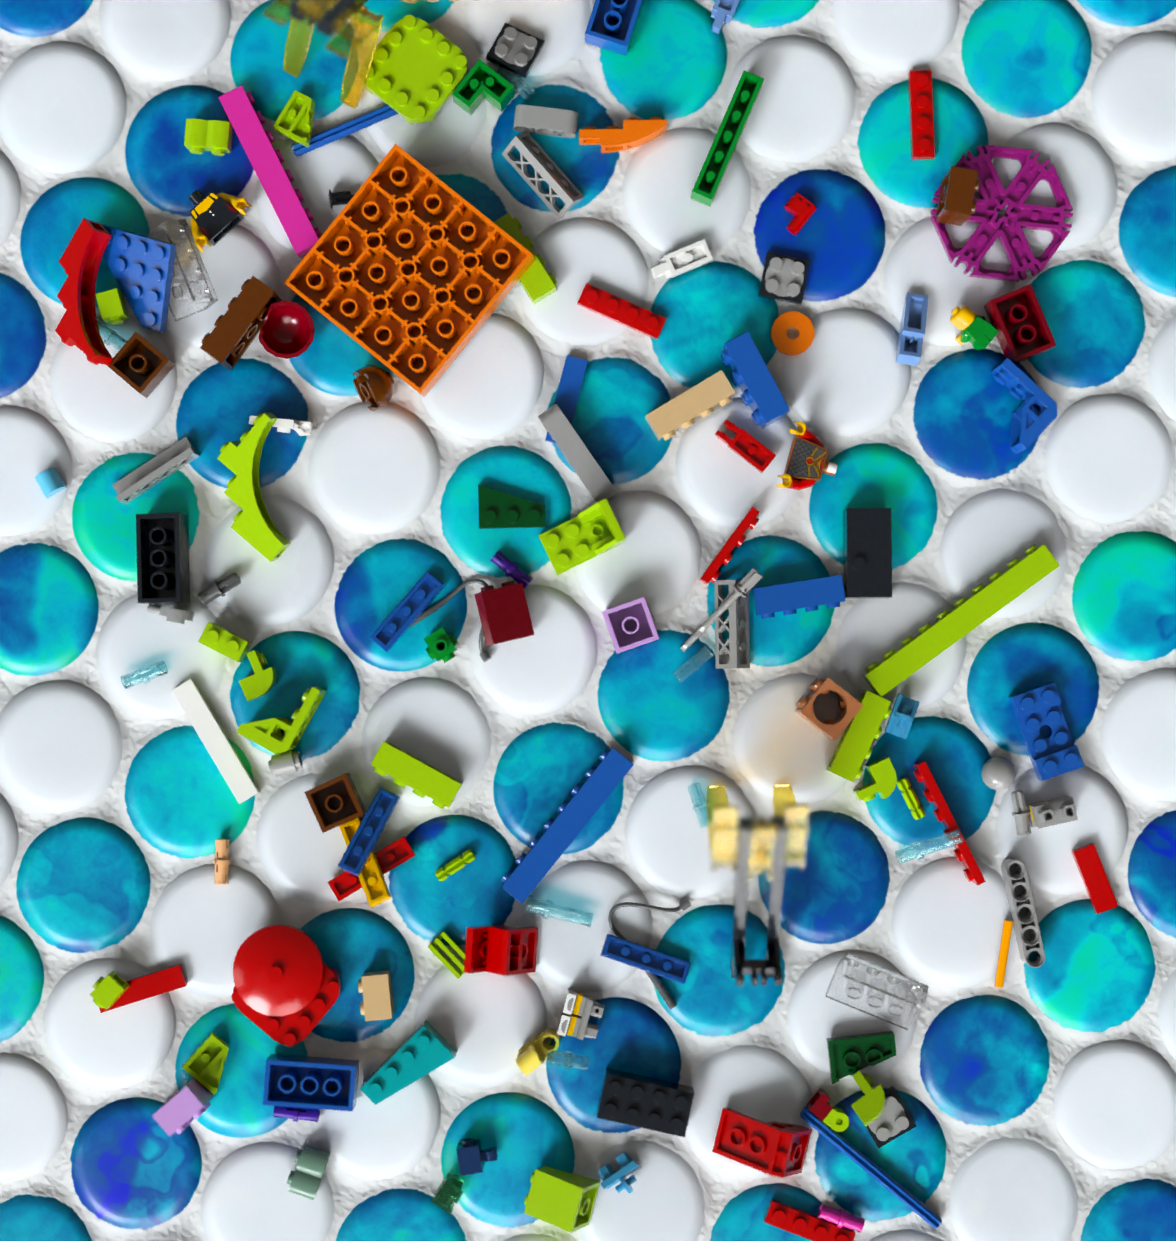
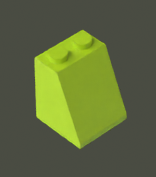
[524,1166,600,1233]

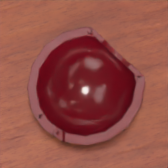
[259,301,315,359]

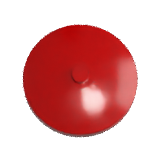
[233,925,324,1016]

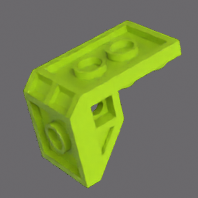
[538,498,626,575]
[236,686,327,754]

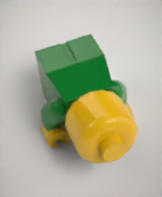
[950,305,999,350]

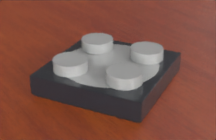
[486,23,545,78]
[758,252,810,305]
[866,1086,916,1149]

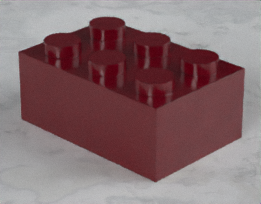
[984,284,1056,364]

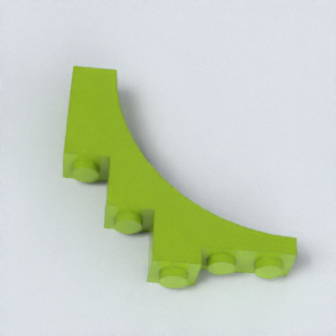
[217,413,291,562]

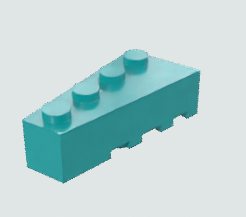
[360,1020,457,1105]

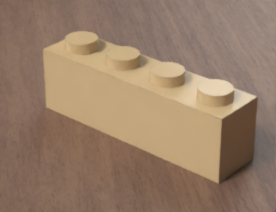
[645,370,735,441]

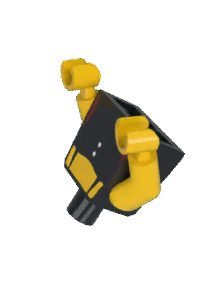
[189,190,252,252]

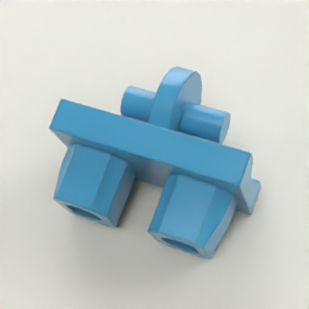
[884,694,920,739]
[598,1152,641,1194]

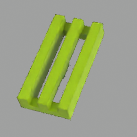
[428,931,465,979]

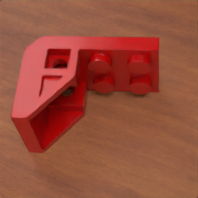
[712,1107,812,1178]

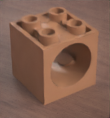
[795,677,863,740]

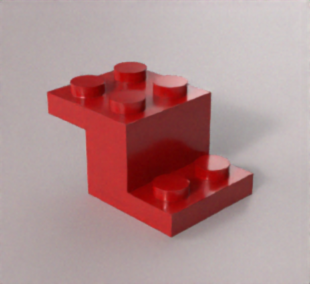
[464,924,538,976]

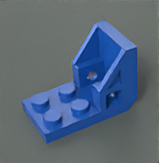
[991,358,1057,454]

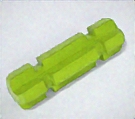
[896,777,925,820]
[435,849,476,882]

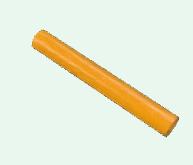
[994,920,1013,988]

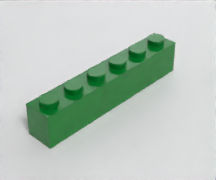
[690,70,764,207]

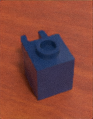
[456,1138,498,1176]

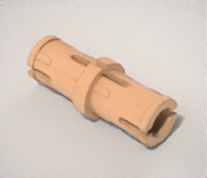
[213,839,231,885]

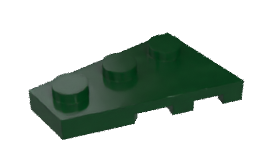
[478,485,545,529]
[826,1031,896,1084]

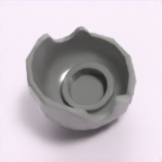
[981,757,1016,790]

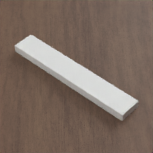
[172,679,259,804]

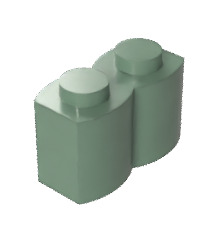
[287,1145,331,1200]

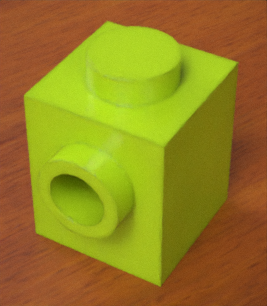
[95,288,129,325]
[90,971,130,1010]

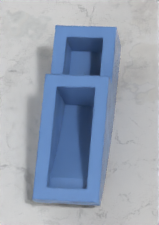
[895,292,928,366]

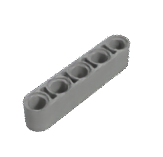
[538,404,617,503]
[1001,858,1045,968]

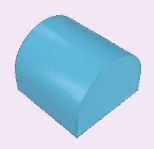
[35,468,67,498]

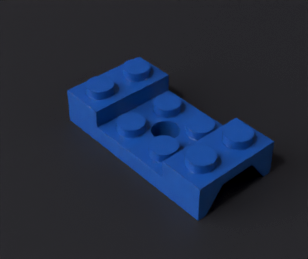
[1008,682,1084,781]

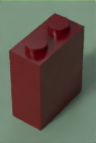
[474,581,534,646]

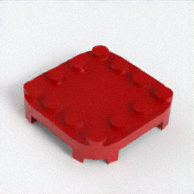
[231,963,342,1047]

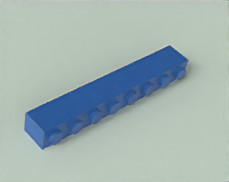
[501,747,634,904]

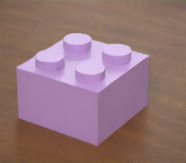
[602,597,659,654]
[152,1078,214,1137]

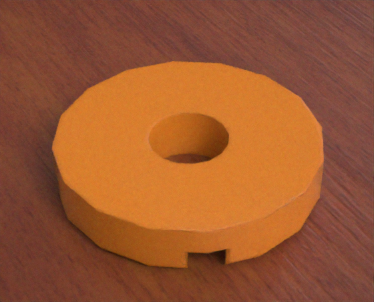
[771,312,814,356]

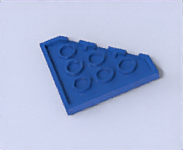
[102,224,176,333]

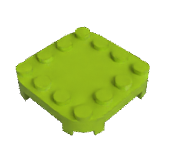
[361,15,468,125]

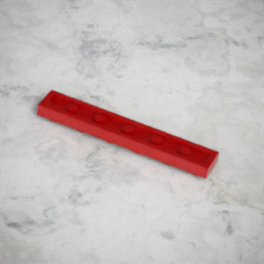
[913,760,986,885]

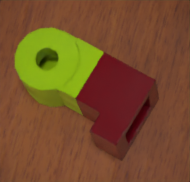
[806,1088,849,1132]

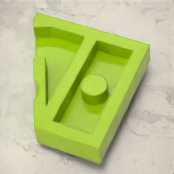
[273,90,315,148]
[182,1032,229,1094]

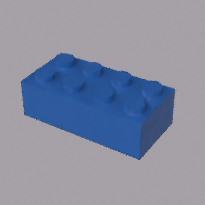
[585,0,644,56]
[720,331,790,429]
[263,1054,360,1111]

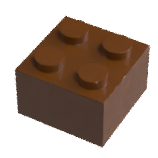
[935,166,980,226]
[107,332,175,398]
[304,772,367,833]

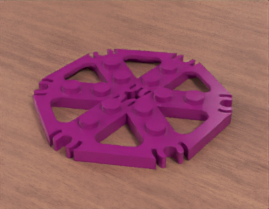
[930,145,1073,282]

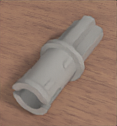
[1011,790,1031,836]

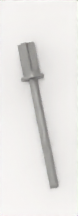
[680,568,763,652]

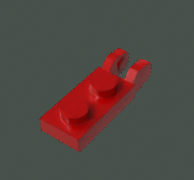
[715,420,776,473]

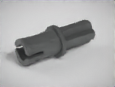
[198,573,241,605]

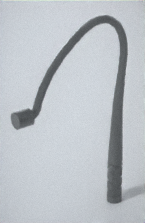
[408,579,491,662]
[608,898,691,1009]

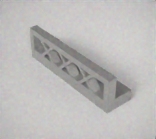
[502,132,584,219]
[112,437,199,504]
[714,579,750,669]

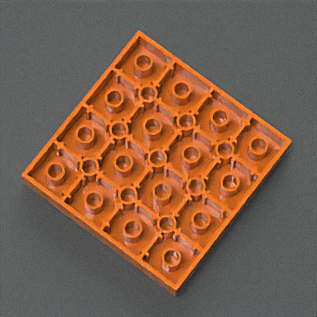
[284,144,535,398]

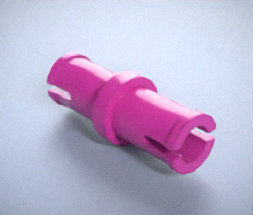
[817,1204,865,1233]

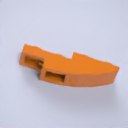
[579,117,667,153]

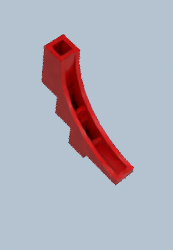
[55,218,113,366]

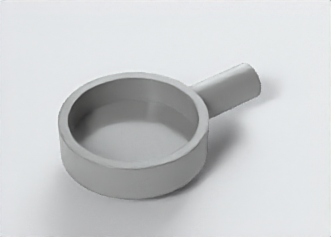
[147,604,195,624]

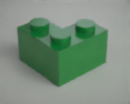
[452,59,515,115]

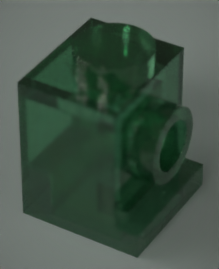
[432,1173,465,1214]

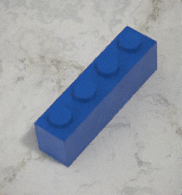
[752,575,846,619]

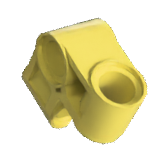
[515,1028,561,1075]

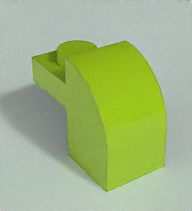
[239,650,277,701]
[853,757,897,802]
[851,1071,886,1127]

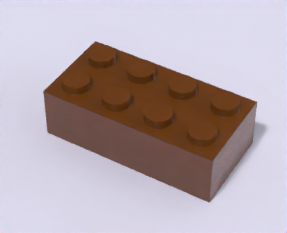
[200,276,282,371]

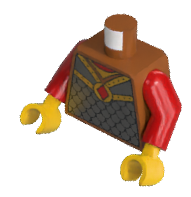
[777,421,838,490]

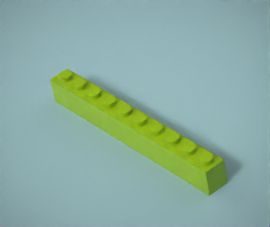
[862,544,1060,697]

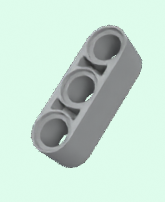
[513,104,579,138]

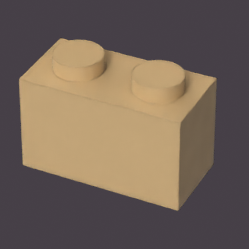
[358,970,394,1021]

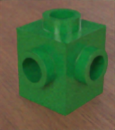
[424,627,459,663]

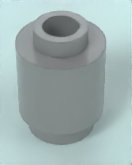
[268,750,303,777]

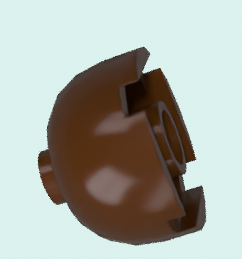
[352,365,394,411]

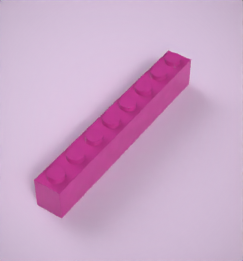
[218,86,322,259]

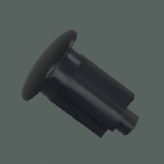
[328,189,355,209]

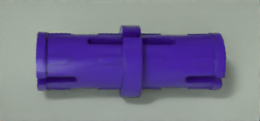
[490,550,533,589]
[273,1106,320,1122]

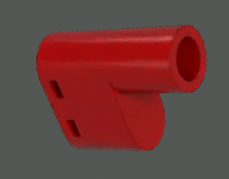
[784,193,817,235]

